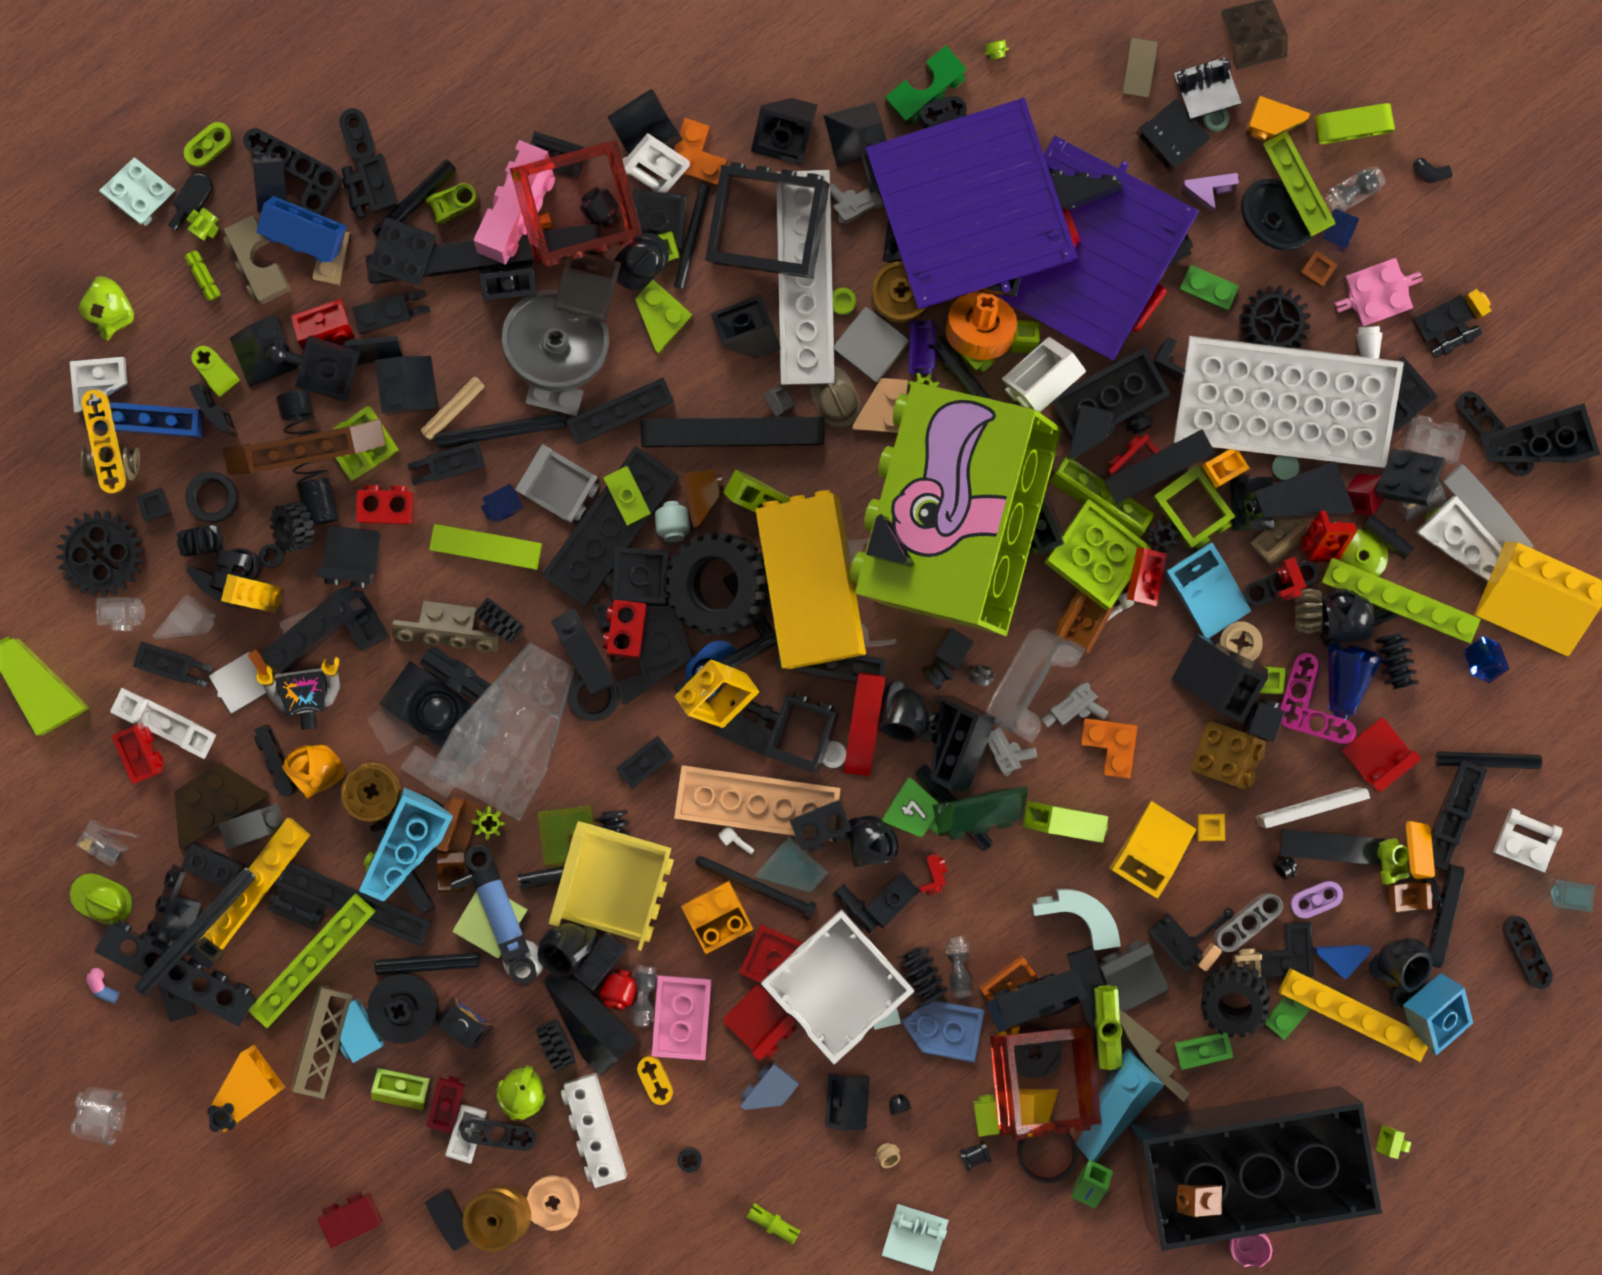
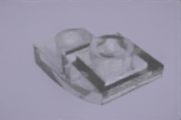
[400,745,461,798]

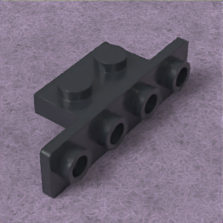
[144,864,201,965]

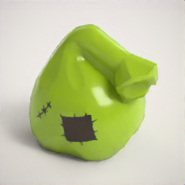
[78,276,134,341]

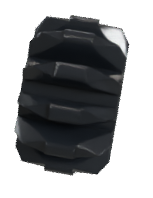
[176,525,223,557]

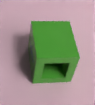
[1071,1160,1113,1209]

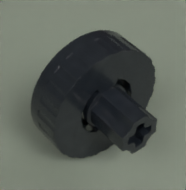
[367,972,439,1044]

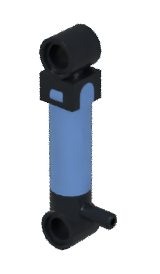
[450,845,537,987]

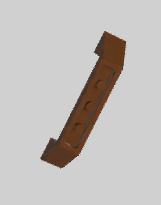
[223,419,386,475]

